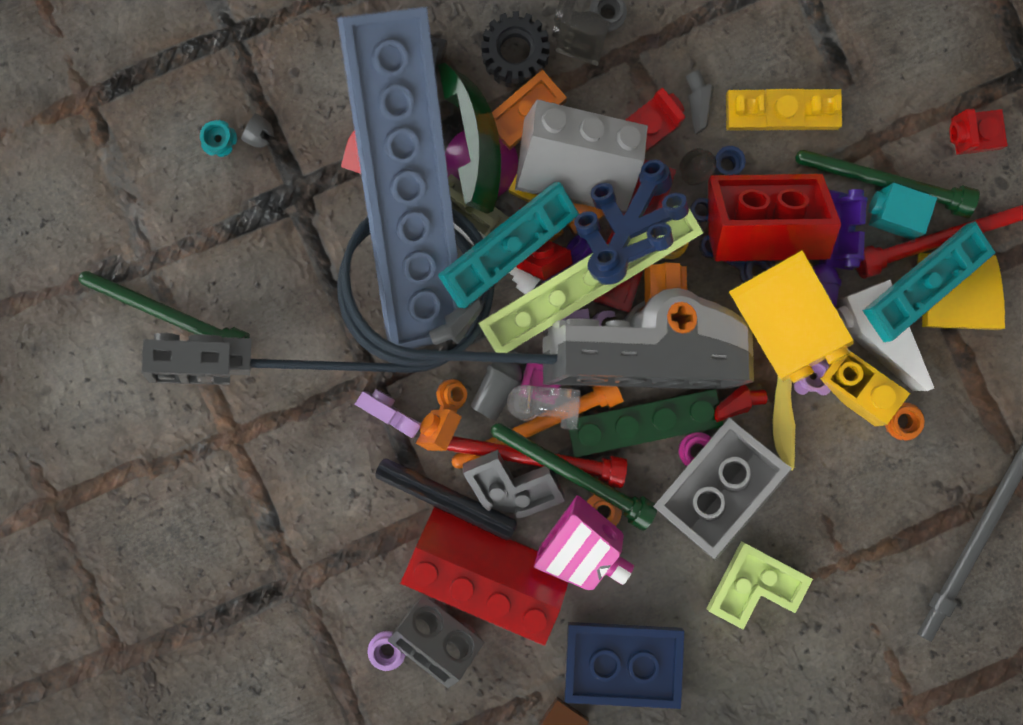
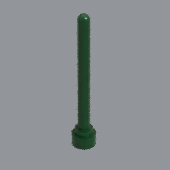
[795,150,980,219]
[78,271,250,338]
[491,423,657,531]

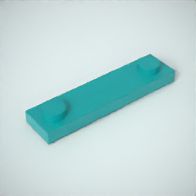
[438,182,579,309]
[862,222,996,342]

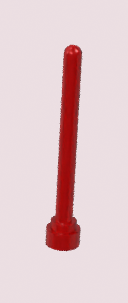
[856,205,1023,279]
[447,436,627,488]

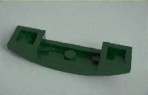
[438,63,501,214]

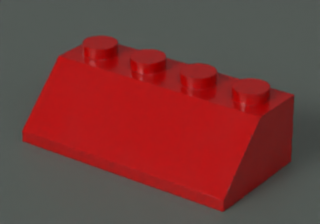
[400,506,569,646]

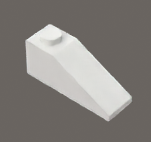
[836,280,934,391]

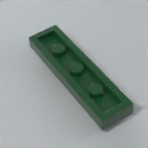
[566,389,723,457]

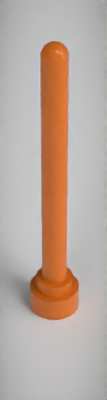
[452,386,624,469]

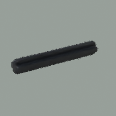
[375,458,517,540]

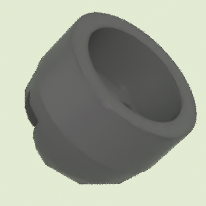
[241,114,274,148]

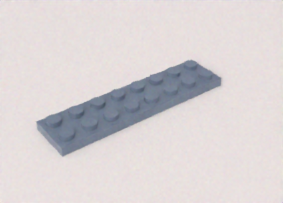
[337,7,467,349]

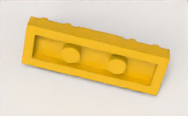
[726,89,842,131]

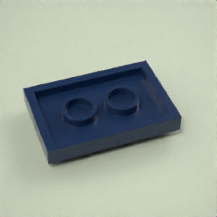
[564,622,685,709]

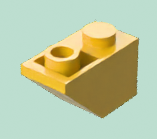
[820,350,910,427]

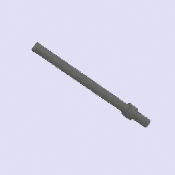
[917,443,1023,642]

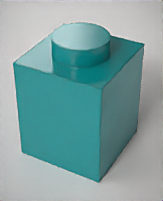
[868,183,937,240]

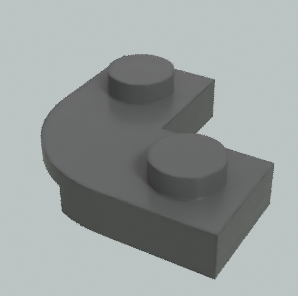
[463,450,565,518]

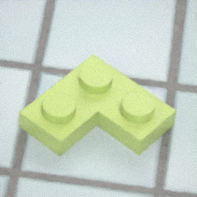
[706,541,813,630]

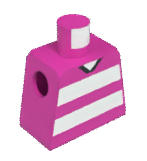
[534,495,634,590]

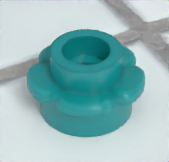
[200,120,237,157]

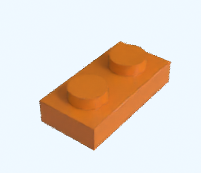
[492,69,567,150]

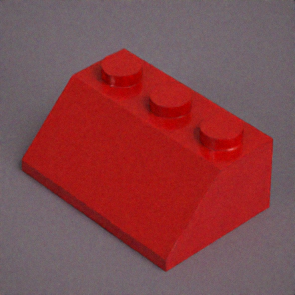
[708,174,841,261]

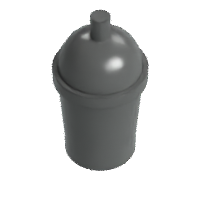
[470,350,522,421]

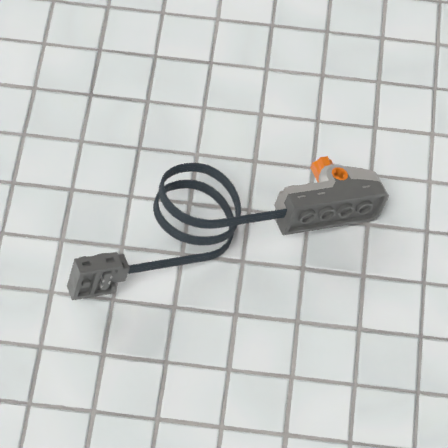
[141,209,754,390]

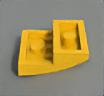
[918,253,1005,330]

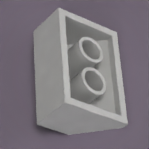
[515,99,648,213]
[653,418,792,561]

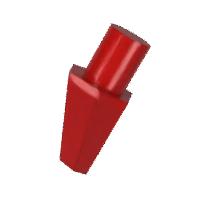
[714,384,767,422]

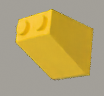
[729,251,854,383]

